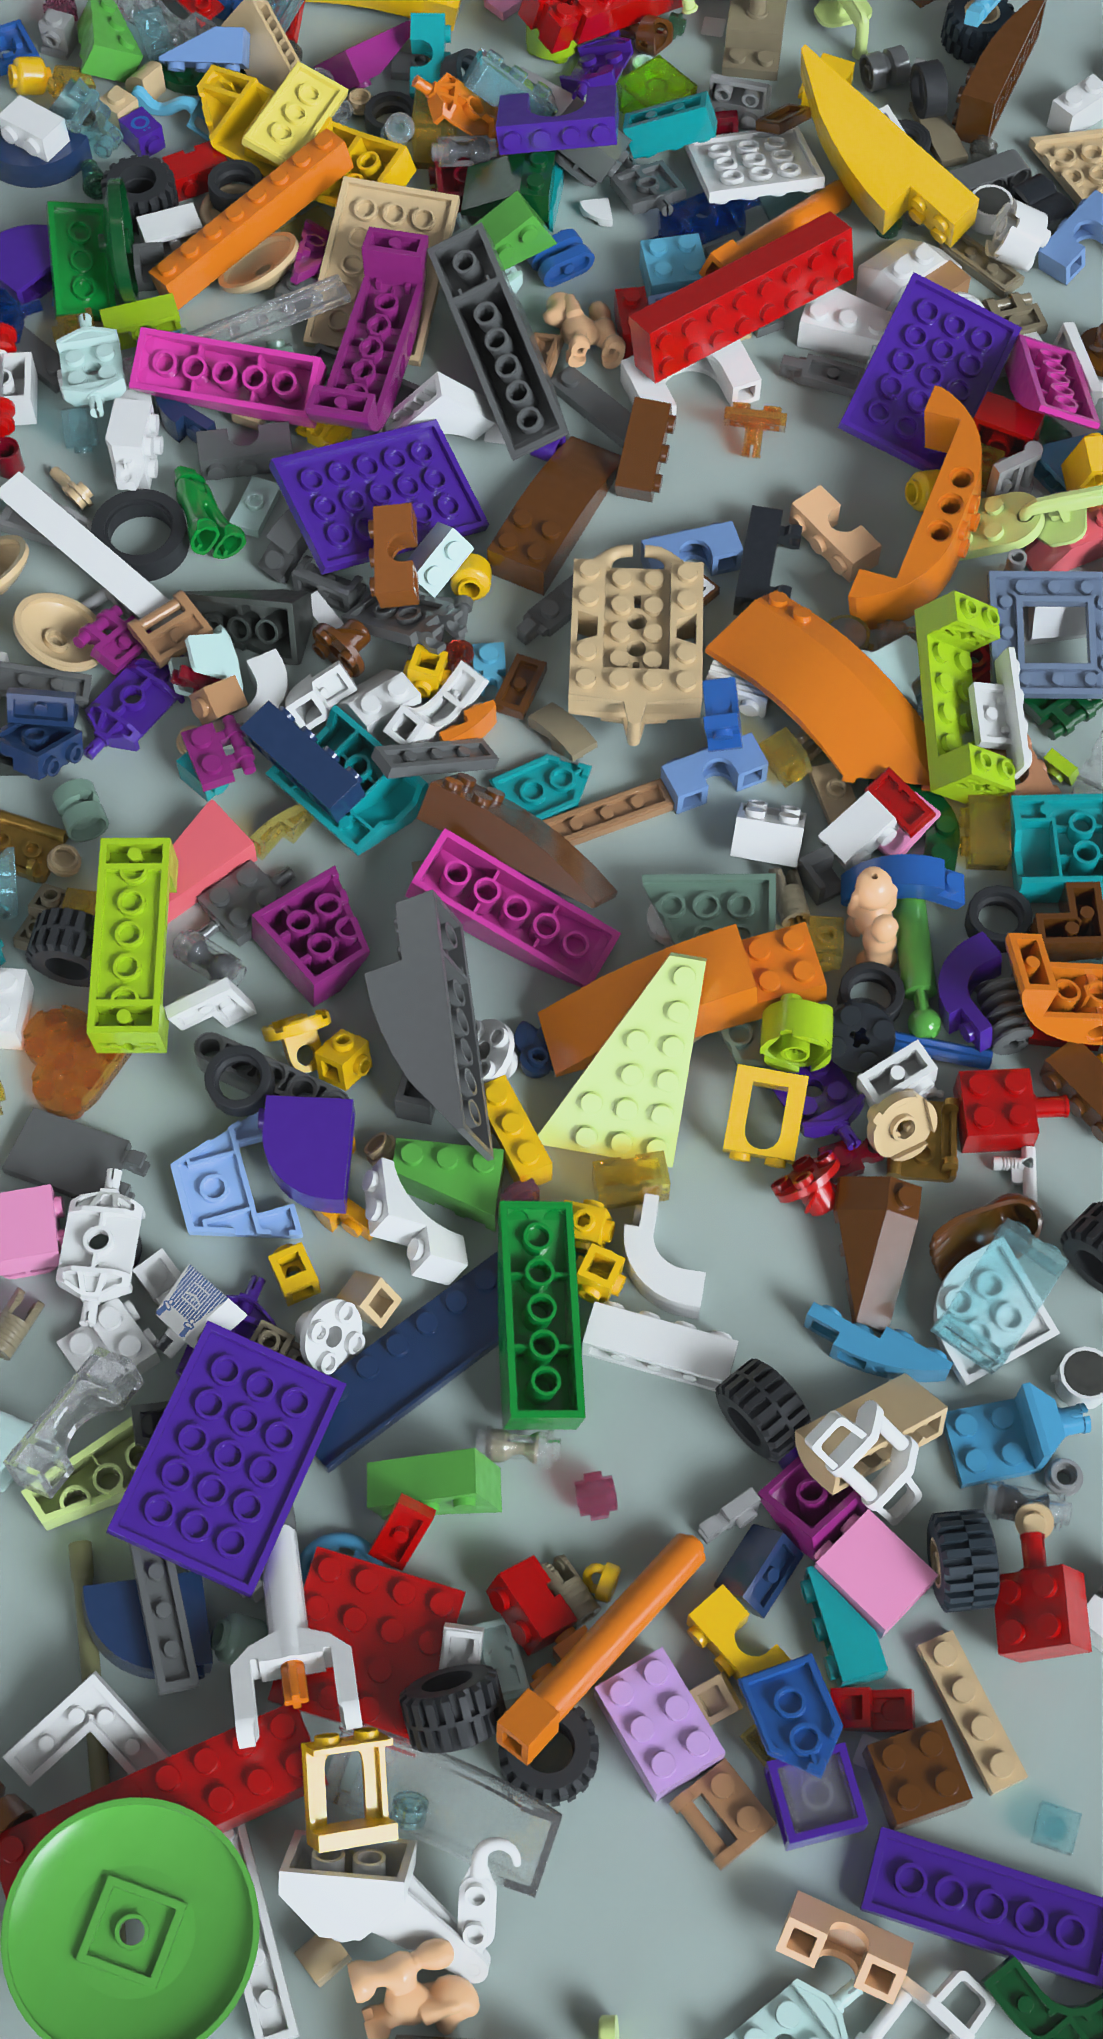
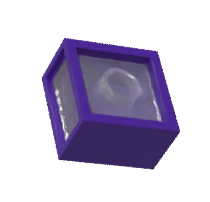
[763,1742,869,1851]

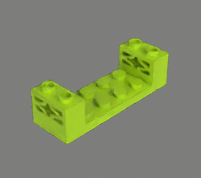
[914,590,1016,807]
[86,838,179,1053]

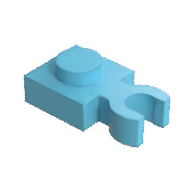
[472,642,506,696]

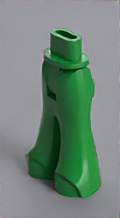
[174,466,247,559]

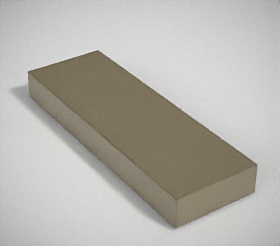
[908,102,969,168]
[939,233,1025,298]

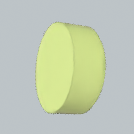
[598,2015,619,2039]

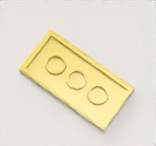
[242,61,349,165]

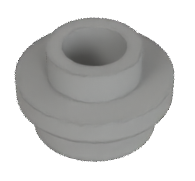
[1044,1458,1083,1497]

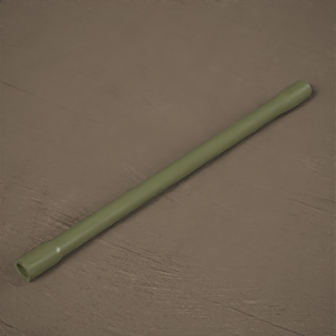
[68,1540,127,1944]

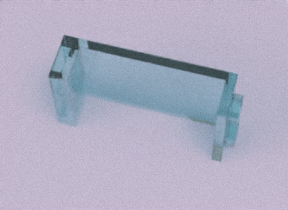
[930,1218,1069,1374]

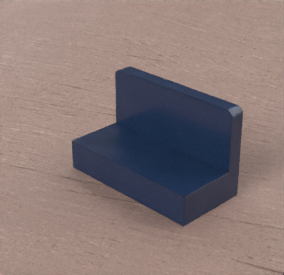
[7,687,79,728]
[714,1524,804,1619]

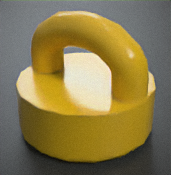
[582,1561,622,1604]

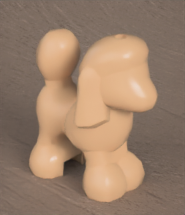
[542,292,625,369]
[845,866,899,969]
[347,1938,480,2039]

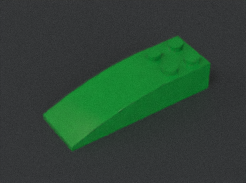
[498,1201,586,1430]

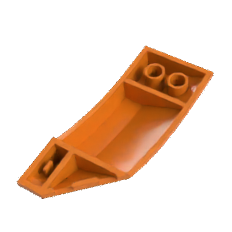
[705,590,930,791]

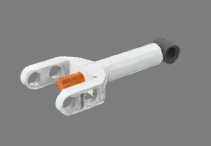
[230,1505,363,1749]

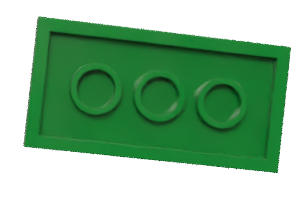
[46,201,116,321]

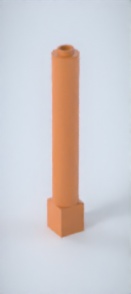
[699,180,852,277]
[496,1533,706,1766]

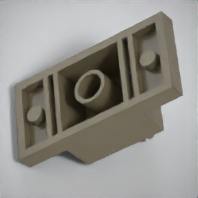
[721,0,788,81]

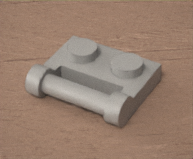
[985,441,1043,498]

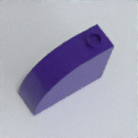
[0,224,53,313]
[258,1095,356,1214]

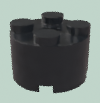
[825,997,896,1073]

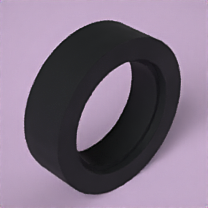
[91,489,190,582]

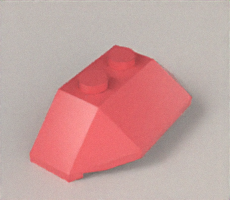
[1025,505,1103,571]

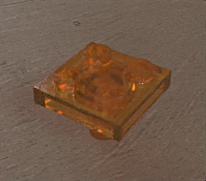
[724,402,787,459]

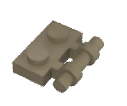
[982,292,1048,335]

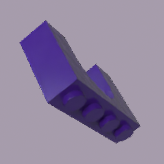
[496,85,619,155]

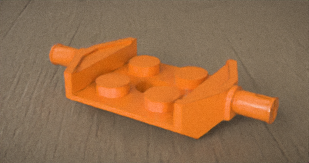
[411,72,498,152]

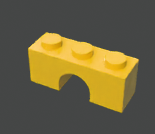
[484,1075,552,1194]
[686,1584,791,1699]

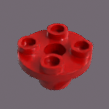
[770,1150,841,1216]

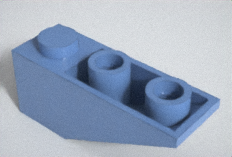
[159,26,250,73]

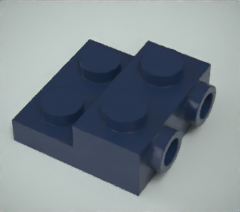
[0,723,84,780]

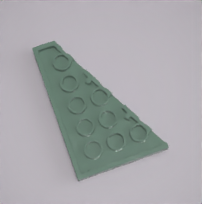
[642,873,776,1070]

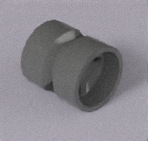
[859,45,911,92]

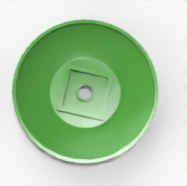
[0,1797,260,2039]

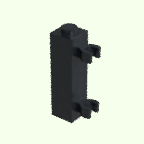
[733,505,803,616]

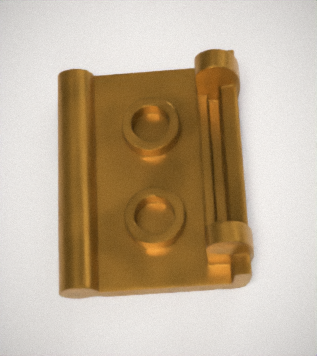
[0,809,68,884]
[886,1097,959,1183]

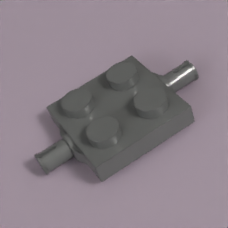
[610,156,686,216]
[195,860,296,947]

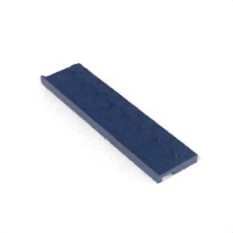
[315,1251,499,1473]

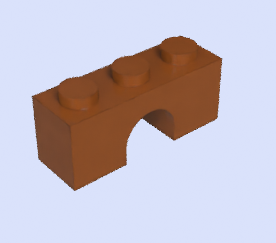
[368,503,419,608]

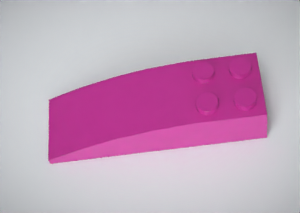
[129,327,327,428]
[1004,334,1101,430]
[405,828,621,988]

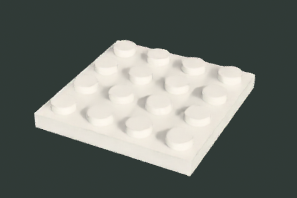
[685,126,825,204]

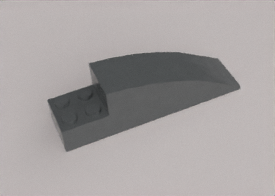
[427,222,569,461]
[364,889,494,1161]

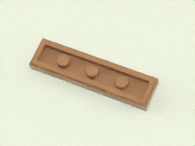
[542,778,674,846]

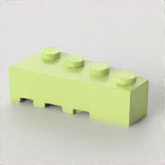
[21,1416,146,1531]

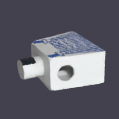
[155,1264,247,1359]

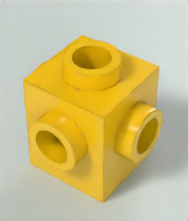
[403,644,452,699]
[315,1029,373,1091]
[564,1199,615,1254]
[576,1243,627,1303]

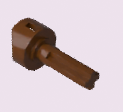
[619,14,674,57]

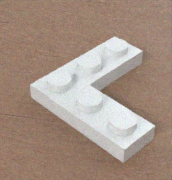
[3,1670,171,1787]

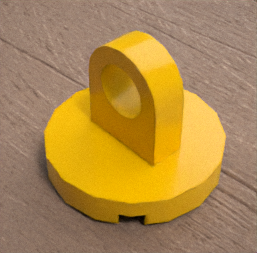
[261,1009,332,1073]

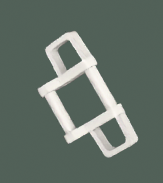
[805,1400,922,1526]
[854,1970,995,2039]

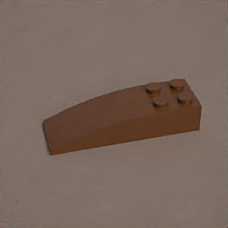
[952,0,1047,148]
[487,436,621,596]
[417,773,618,909]

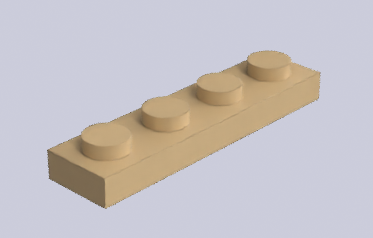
[916,1630,1028,1796]

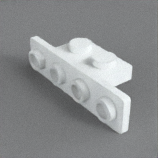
[968,647,1032,779]

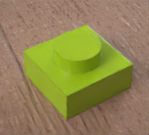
[1043,748,1080,786]

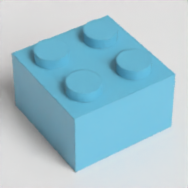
[639,233,706,296]

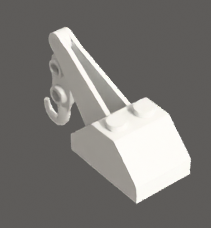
[278,1830,521,1984]

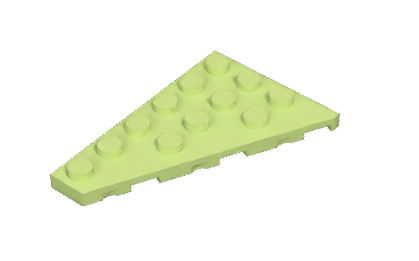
[538,952,707,1168]

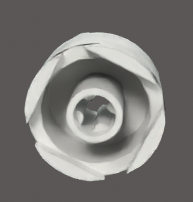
[985,199,1051,272]

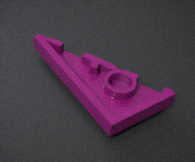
[290,219,330,285]

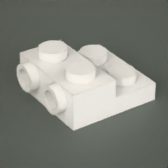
[56,1298,161,1404]

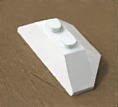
[856,238,962,313]

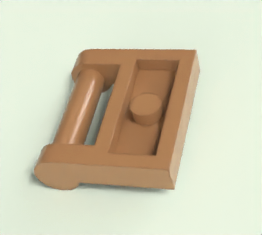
[127,590,214,669]
[669,1758,777,1871]

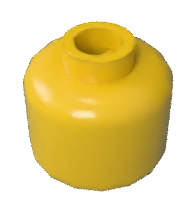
[8,56,52,96]
[905,469,940,512]
[450,553,492,601]

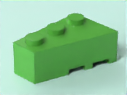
[77,0,144,83]
[471,190,557,270]
[393,1138,505,1232]
[367,1448,502,1520]

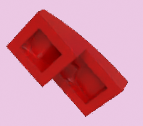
[830,1687,915,1732]

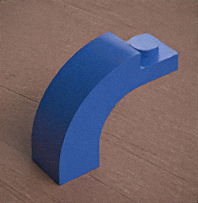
[702,677,743,752]
[841,854,965,910]

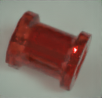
[446,640,474,672]

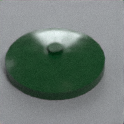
[98,177,139,304]

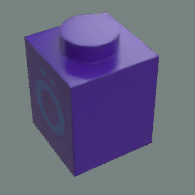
[118,106,166,157]

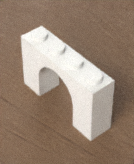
[620,339,762,415]

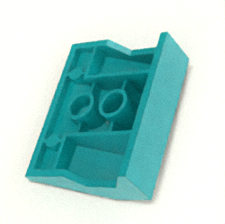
[265,704,429,856]
[1010,793,1103,903]

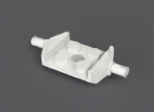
[56,1168,146,1327]

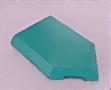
[489,754,592,820]

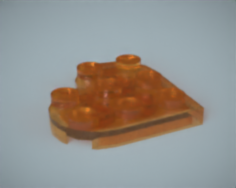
[23,1005,132,1120]

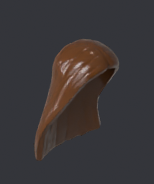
[929,1193,1044,1281]

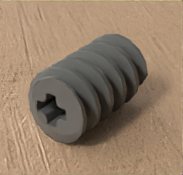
[974,977,1034,1055]

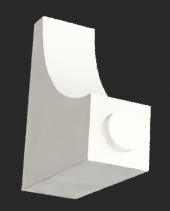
[377,371,496,441]

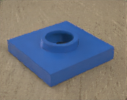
[0,19,40,76]

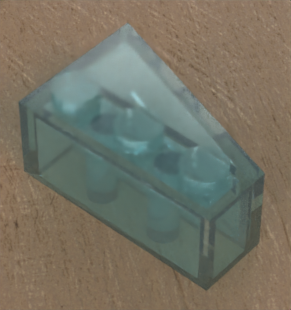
[462,47,559,116]

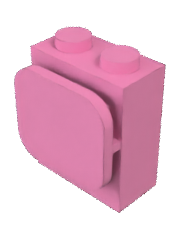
[0,1184,65,1279]
[813,1509,938,1639]

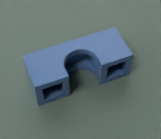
[1038,189,1103,286]
[640,521,743,576]
[661,732,769,814]

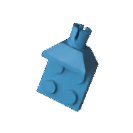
[944,1382,1091,1489]

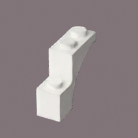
[362,1157,468,1286]

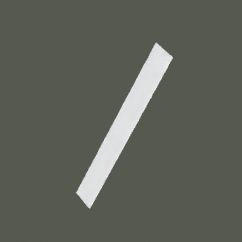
[0,472,183,630]

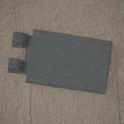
[341,594,468,655]
[2,1107,150,1200]

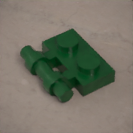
[1023,698,1103,740]

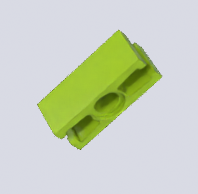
[99,293,182,350]

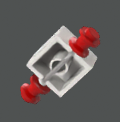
[0,322,38,437]

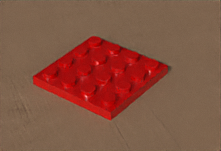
[267,1546,466,1746]

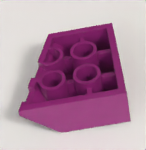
[252,865,370,1008]

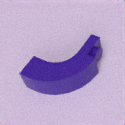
[938,931,1002,1052]

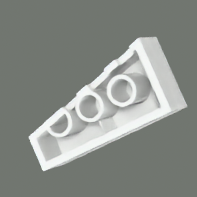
[797,288,893,364]

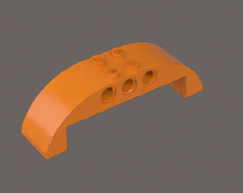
[848,386,982,630]
[1005,933,1103,1045]

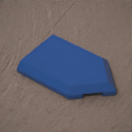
[737,1653,843,1778]

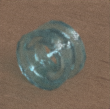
[390,1791,429,1830]

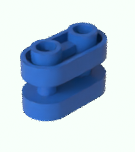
[526,229,595,287]

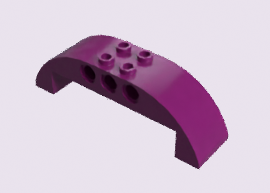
[306,226,429,432]

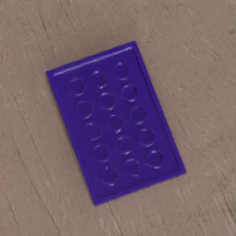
[837,272,1022,471]
[269,419,490,575]
[106,1321,346,1598]

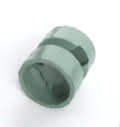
[52,778,109,842]

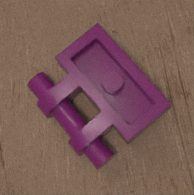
[73,605,152,675]
[181,715,256,792]

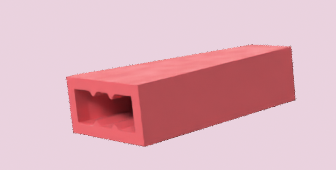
[167,799,257,924]

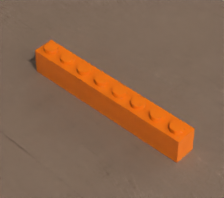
[148,128,354,310]

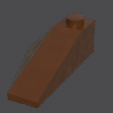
[833,1176,922,1334]

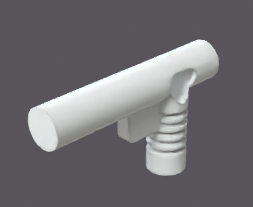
[992,1146,1038,1204]

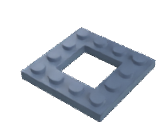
[987,571,1103,699]

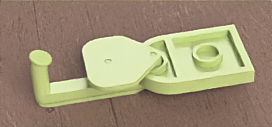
[814,0,872,61]
[959,484,1103,561]

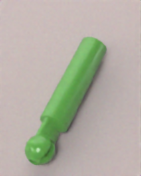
[892,898,941,1039]

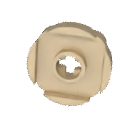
[867,1088,937,1161]

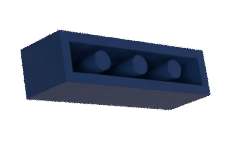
[240,700,366,823]

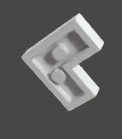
[164,977,257,1031]

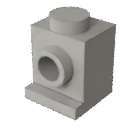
[38,8,79,61]

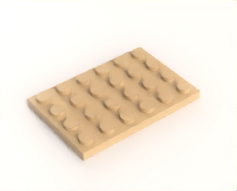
[303,176,460,367]

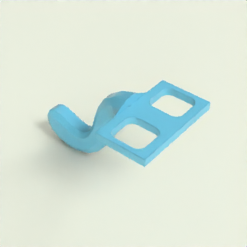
[131,85,210,141]

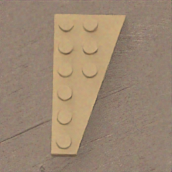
[1028,129,1103,205]

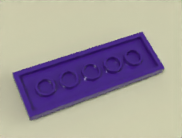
[860,1826,1103,1989]

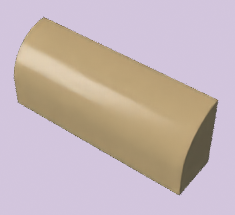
[221,0,300,92]
[795,1373,948,1495]

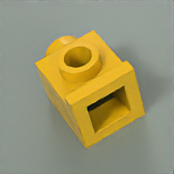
[268,1242,321,1307]

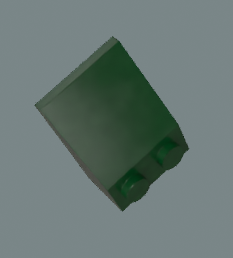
[461,151,555,223]

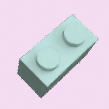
[407,522,474,598]

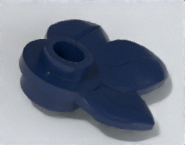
[514,1021,554,1079]

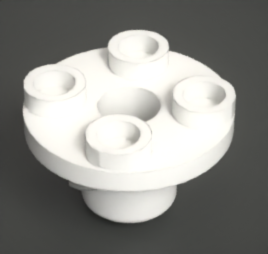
[475,1019,518,1084]
[295,1298,365,1374]

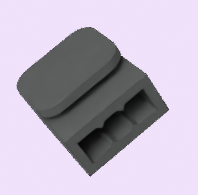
[555,96,632,187]

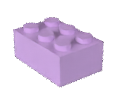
[593,1647,726,1802]

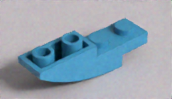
[804,1302,953,1382]

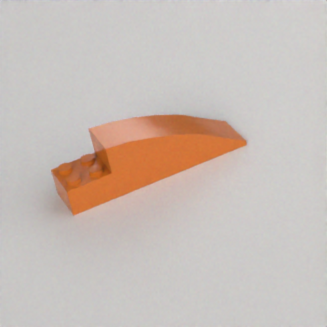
[537,922,827,1077]

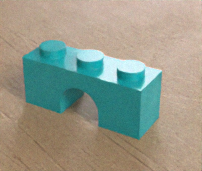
[409,13,451,108]

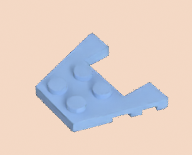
[170,1112,303,1239]

